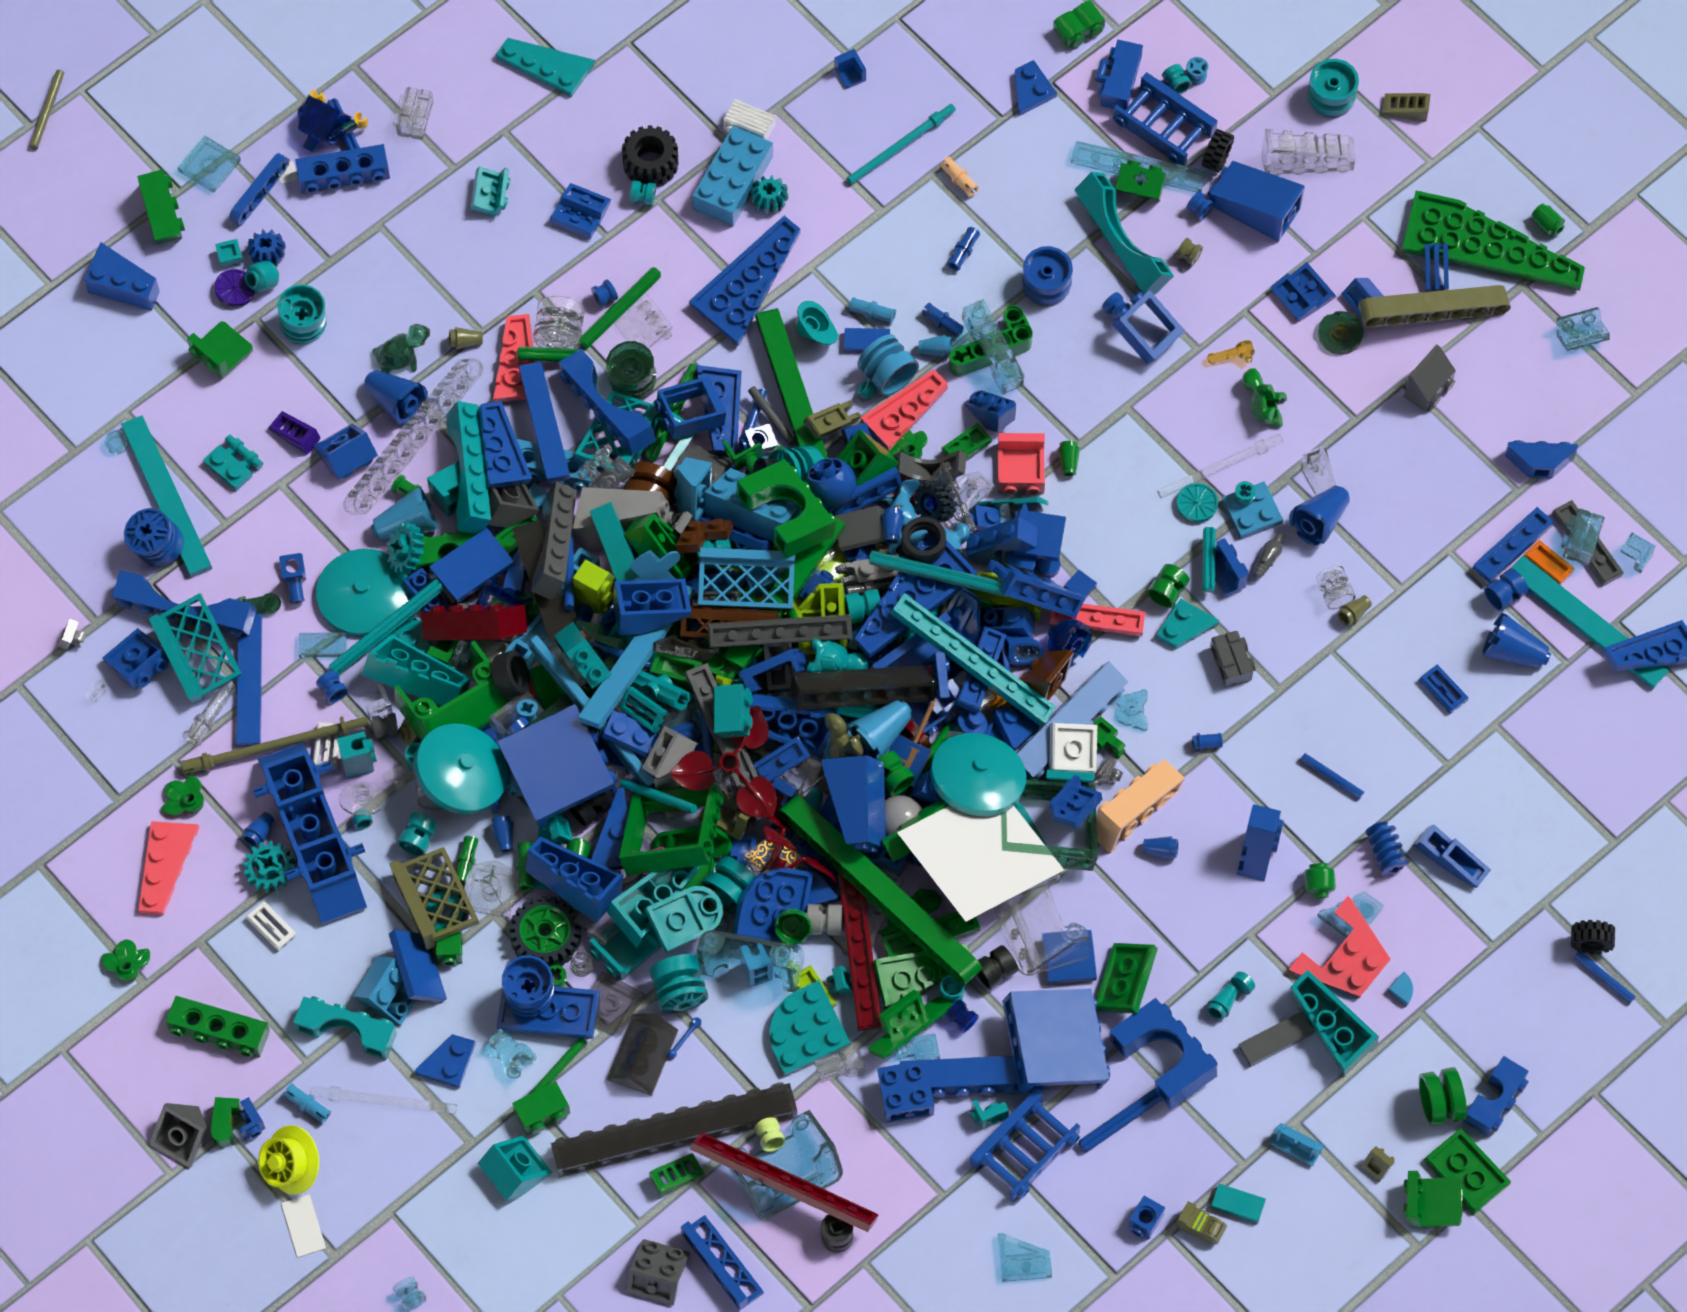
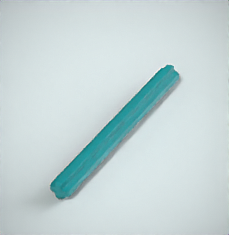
[869,551,1004,596]
[329,579,444,675]

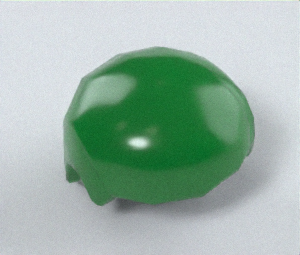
[774,908,812,945]

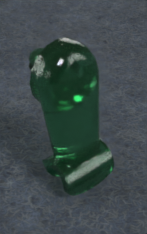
[236,593,281,615]

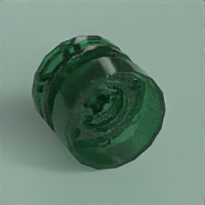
[606,341,657,399]

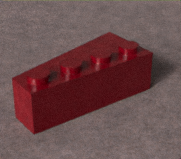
[421,604,527,641]

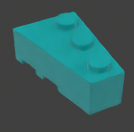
[427,461,460,518]

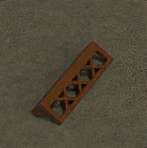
[680,605,779,638]

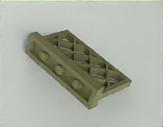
[389,847,479,950]

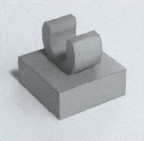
[58,619,86,650]

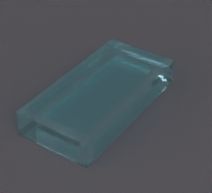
[298,632,347,658]

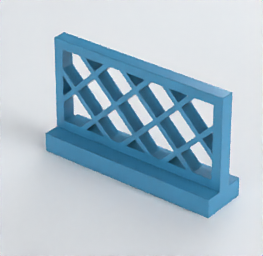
[698,548,795,610]

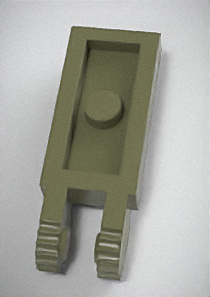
[803,401,861,440]

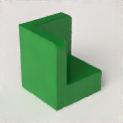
[427,640,462,667]

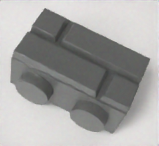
[1210,630,1256,688]

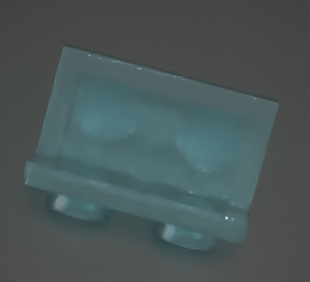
[1556,307,1610,351]

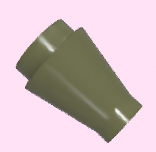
[449,327,483,350]
[1337,595,1372,626]

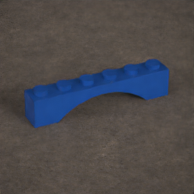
[558,349,656,455]
[112,570,257,637]

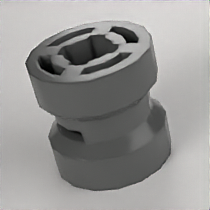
[372,713,399,740]

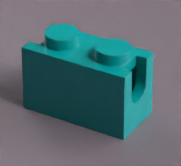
[714,684,753,738]
[337,731,377,778]

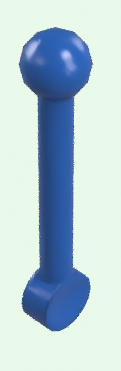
[667,1017,701,1059]

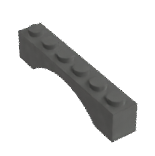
[531,481,577,600]

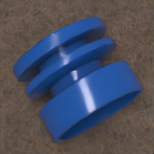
[124,508,184,567]
[502,955,554,1017]

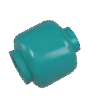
[245,260,279,292]

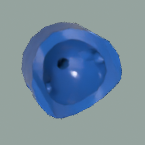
[951,709,988,736]

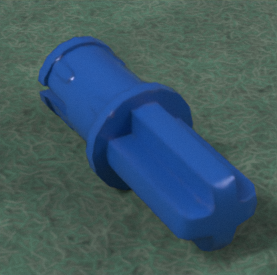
[922,303,964,337]

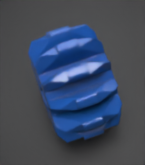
[247,229,286,264]

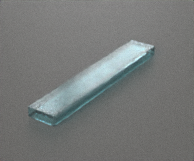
[1071,141,1207,193]

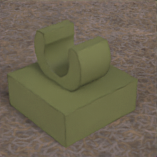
[1361,1146,1395,1182]

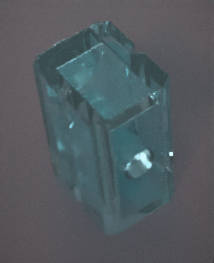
[1560,508,1605,565]

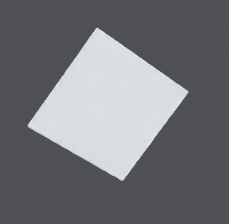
[897,806,1064,922]

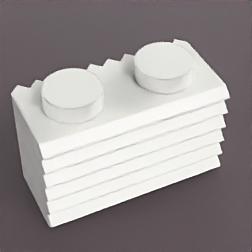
[723,99,776,140]

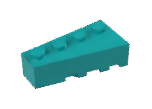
[362,634,471,706]
[607,866,700,948]

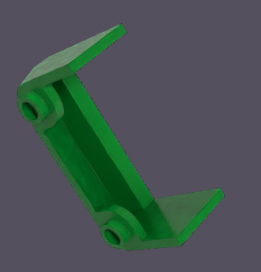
[395,641,509,741]

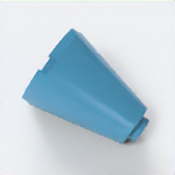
[371,487,438,540]
[846,700,912,760]

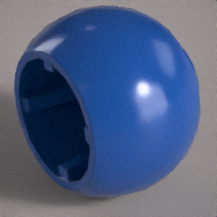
[806,458,856,508]

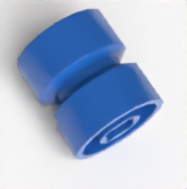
[1484,568,1529,611]

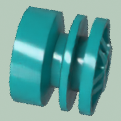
[277,284,327,344]
[767,446,824,482]
[649,954,708,1013]

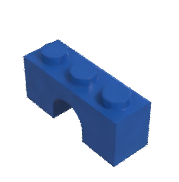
[966,517,1038,566]
[1463,1056,1529,1137]

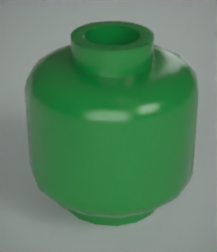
[1304,863,1336,899]

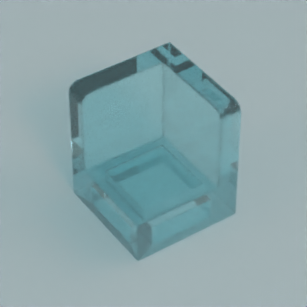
[1620,532,1656,573]

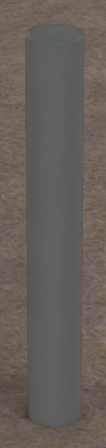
[748,386,795,445]

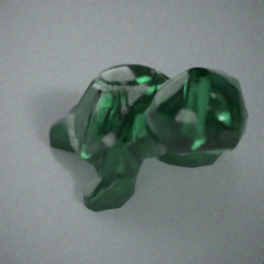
[372,324,430,374]

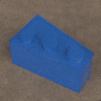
[84,242,160,311]
[1236,804,1284,881]

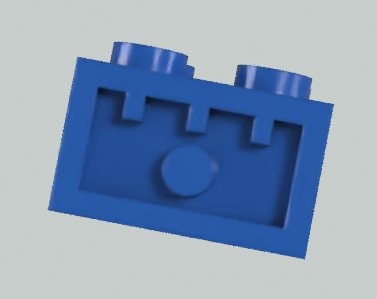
[877,1060,934,1123]

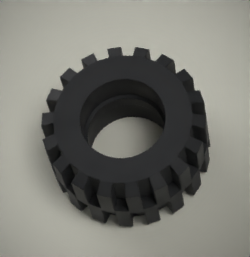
[622,125,679,187]

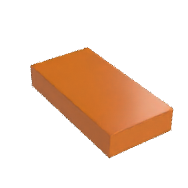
[1524,540,1575,585]

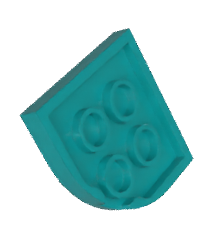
[769,980,851,1076]

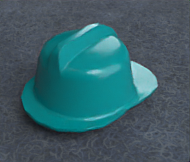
[795,300,838,345]

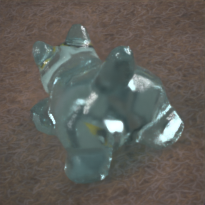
[485,1029,537,1079]

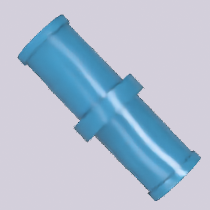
[849,297,896,323]
[283,1083,331,1124]

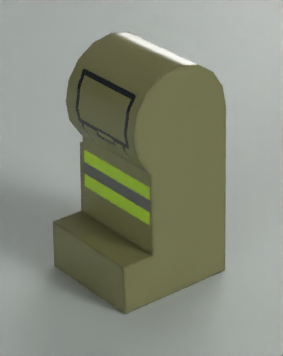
[1176,1201,1227,1245]

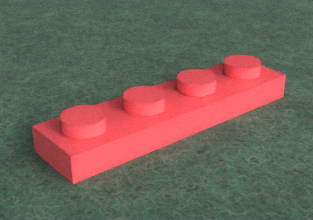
[1049,604,1145,637]

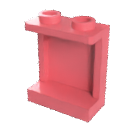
[998,433,1045,495]

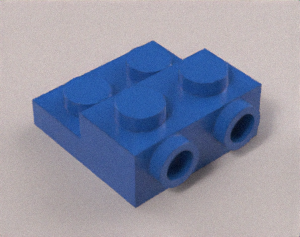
[102,628,170,691]

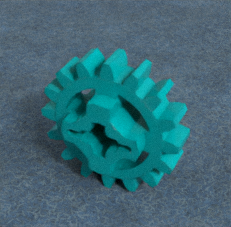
[386,523,425,574]
[243,841,296,893]

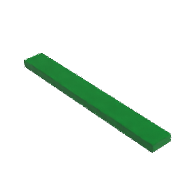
[723,517,846,670]

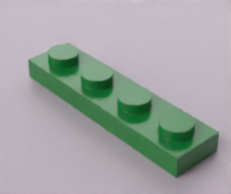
[881,911,980,957]

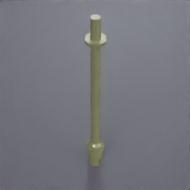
[181,716,369,775]

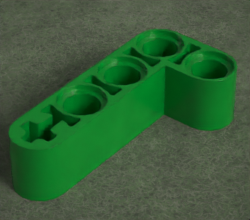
[949,305,1033,376]

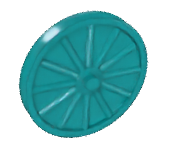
[1176,483,1218,522]

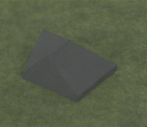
[149,1103,207,1168]

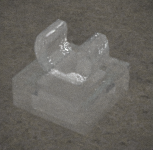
[382,765,409,791]

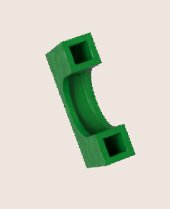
[736,459,836,558]

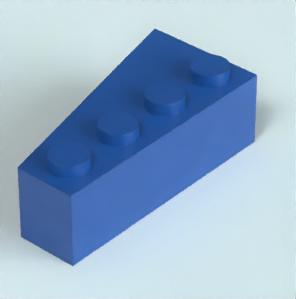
[525,837,624,923]

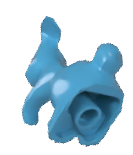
[873,479,970,558]

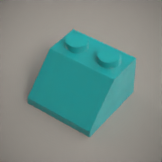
[478,1135,553,1201]

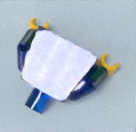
[298,90,368,153]

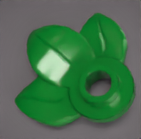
[882,430,928,459]
[161,775,204,816]
[102,939,150,982]

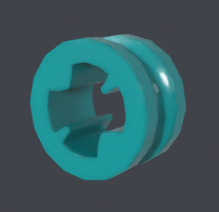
[1234,481,1256,505]

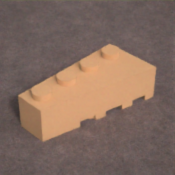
[1090,759,1185,854]

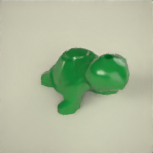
[1242,368,1287,427]

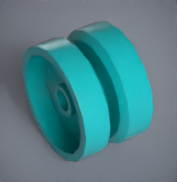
[1307,58,1359,117]
[701,856,756,915]

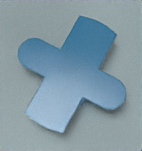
[629,550,680,581]

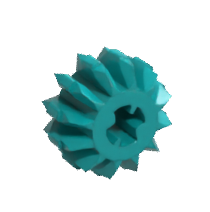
[750,175,789,214]

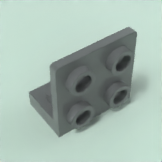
[626,1239,690,1305]

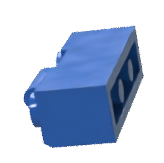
[1095,39,1143,110]

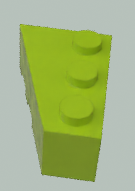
[573,559,616,616]

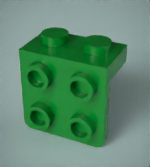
[187,321,253,379]
[1403,1170,1463,1228]

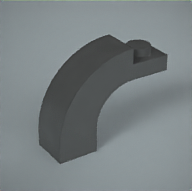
[892,450,966,489]

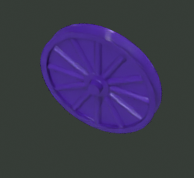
[214,269,255,306]

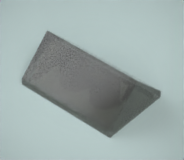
[606,1013,678,1096]

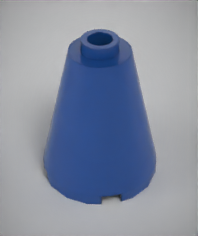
[364,370,428,425]
[1289,486,1350,546]
[1482,613,1551,668]

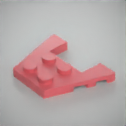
[1289,896,1391,997]

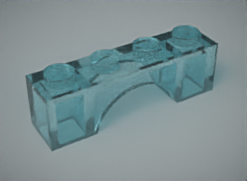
[962,299,1025,395]

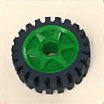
[509,896,581,966]

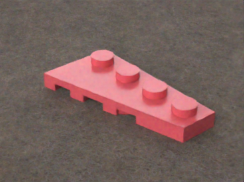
[493,314,535,402]

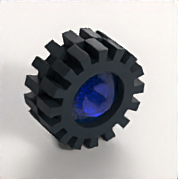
[913,480,957,523]

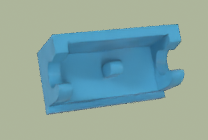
[740,943,773,987]

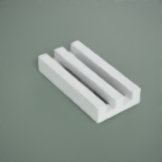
[313,722,341,770]
[246,901,297,952]

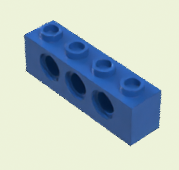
[295,144,390,194]

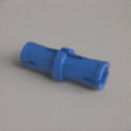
[947,227,980,271]

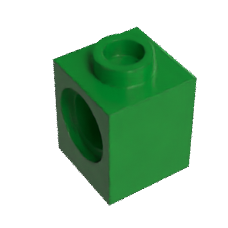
[436,928,463,966]

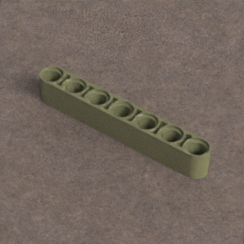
[1358,285,1511,328]

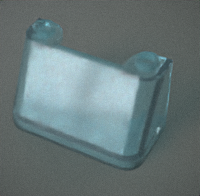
[696,930,804,992]
[729,1110,843,1219]

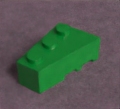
[137,169,185,245]
[624,513,699,579]

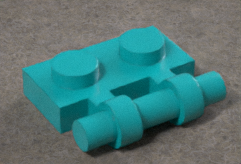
[203,434,264,492]

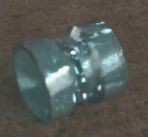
[393,1277,427,1312]

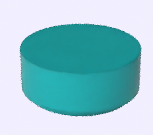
[1231,971,1255,995]

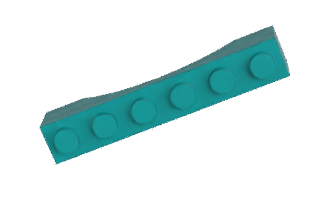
[1074,172,1174,294]
[446,401,491,534]

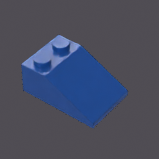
[613,579,692,635]

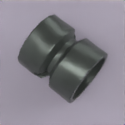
[977,945,1019,989]
[821,1214,853,1253]

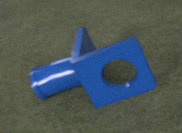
[279,553,306,603]

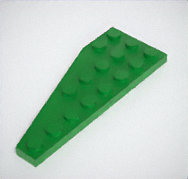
[1402,190,1585,291]

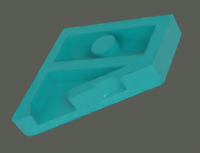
[1156,598,1219,649]

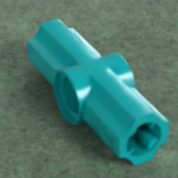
[630,670,690,711]

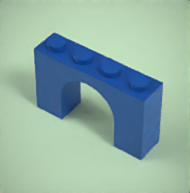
[1109,998,1218,1109]

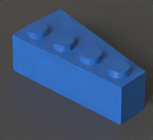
[750,694,840,757]

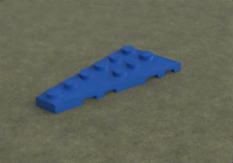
[689,215,801,346]
[854,531,978,658]

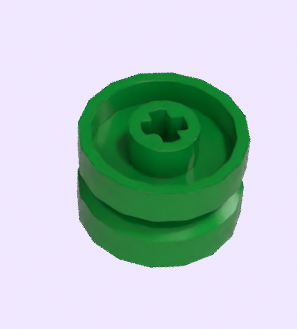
[1418,1067,1467,1126]

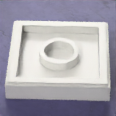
[1049,723,1097,773]

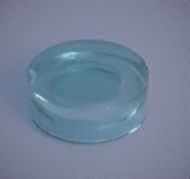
[104,430,128,454]

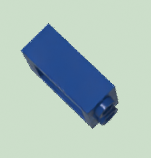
[1111,290,1185,364]
[654,376,726,439]

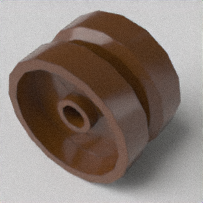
[623,462,677,507]

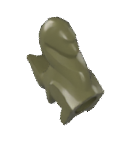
[824,713,863,758]

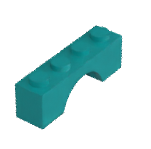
[293,996,397,1060]

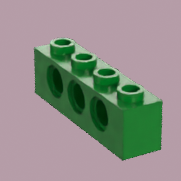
[165,995,270,1057]

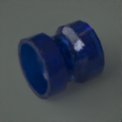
[945,999,979,1033]

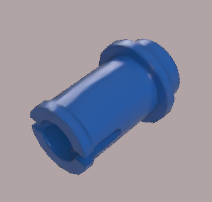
[1192,733,1223,752]

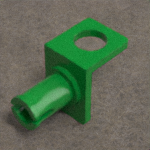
[722,439,764,474]

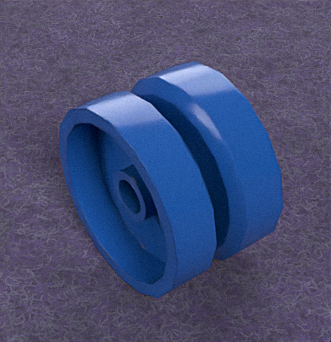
[1022,246,1073,305]

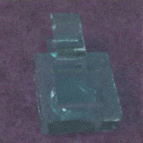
[896,1033,940,1060]

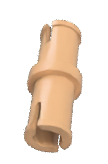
[940,157,979,197]

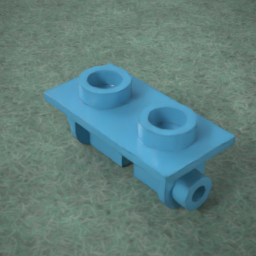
[1269,1123,1324,1166]

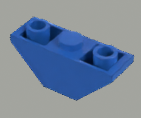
[964,390,1016,433]
[1505,440,1578,479]

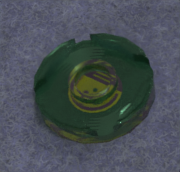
[1318,311,1364,355]

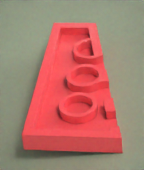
[860,369,948,451]
[139,821,200,915]

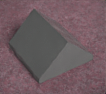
[834,505,885,551]

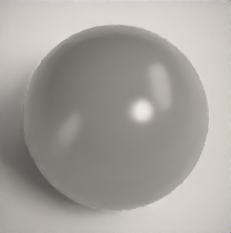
[885,795,923,836]

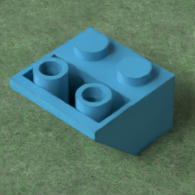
[353,956,417,1026]

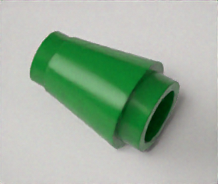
[1057,441,1080,476]

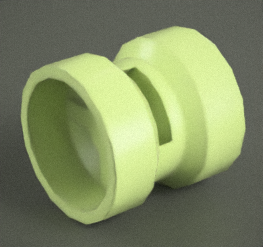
[755,1117,786,1152]

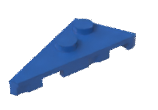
[591,787,628,870]

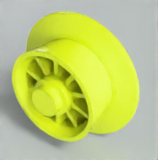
[258,1125,319,1195]

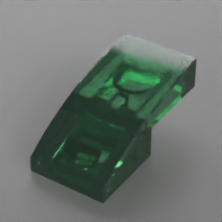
[576,620,626,650]

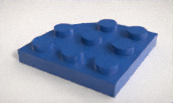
[732,867,813,944]

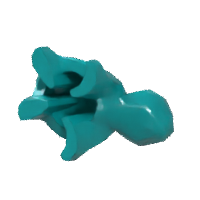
[807,638,868,682]

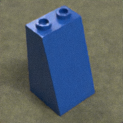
[1208,160,1305,242]
[822,755,886,853]

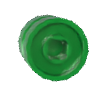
[1147,564,1190,608]
[878,751,915,796]

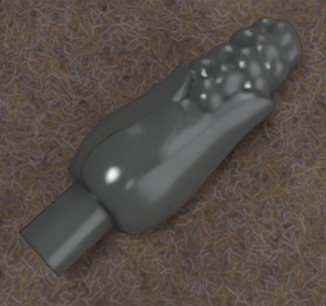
[1253,533,1285,579]

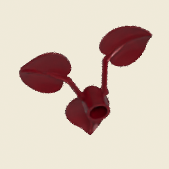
[670,706,777,818]
[760,814,838,887]

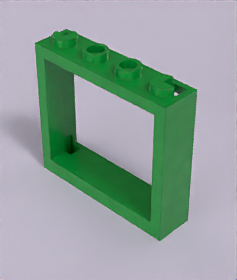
[619,781,724,875]

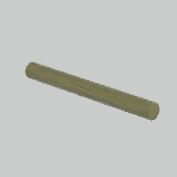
[29,70,65,149]

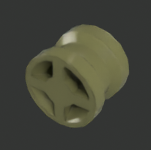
[1176,238,1203,266]

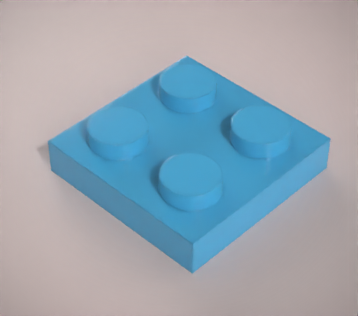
[1222,481,1283,539]

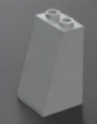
[573,487,675,551]

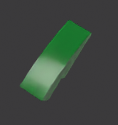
[650,650,729,691]

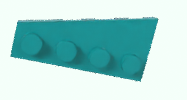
[496,38,595,97]

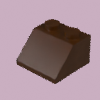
[1020,650,1074,701]

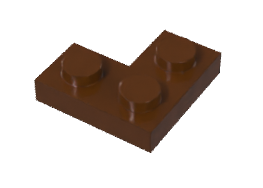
[676,518,733,553]

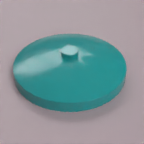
[316,549,411,637]
[414,723,508,815]
[930,733,1026,816]

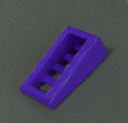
[268,411,321,454]

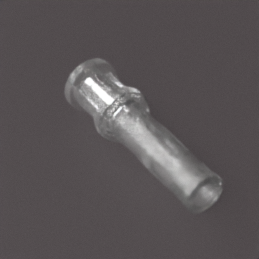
[182,682,237,747]

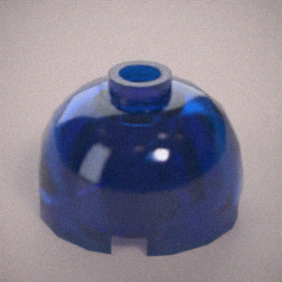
[1047,618,1092,667]

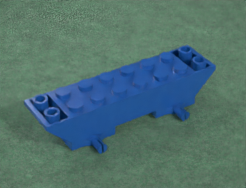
[253,742,367,925]

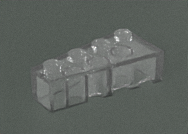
[1262,128,1356,176]

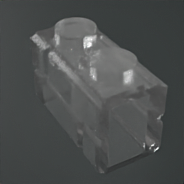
[393,87,434,140]

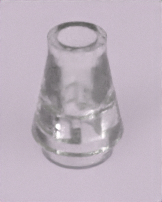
[570,949,594,977]

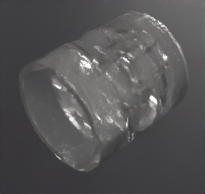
[1316,566,1356,609]

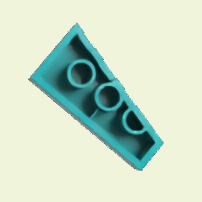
[1291,970,1379,1077]

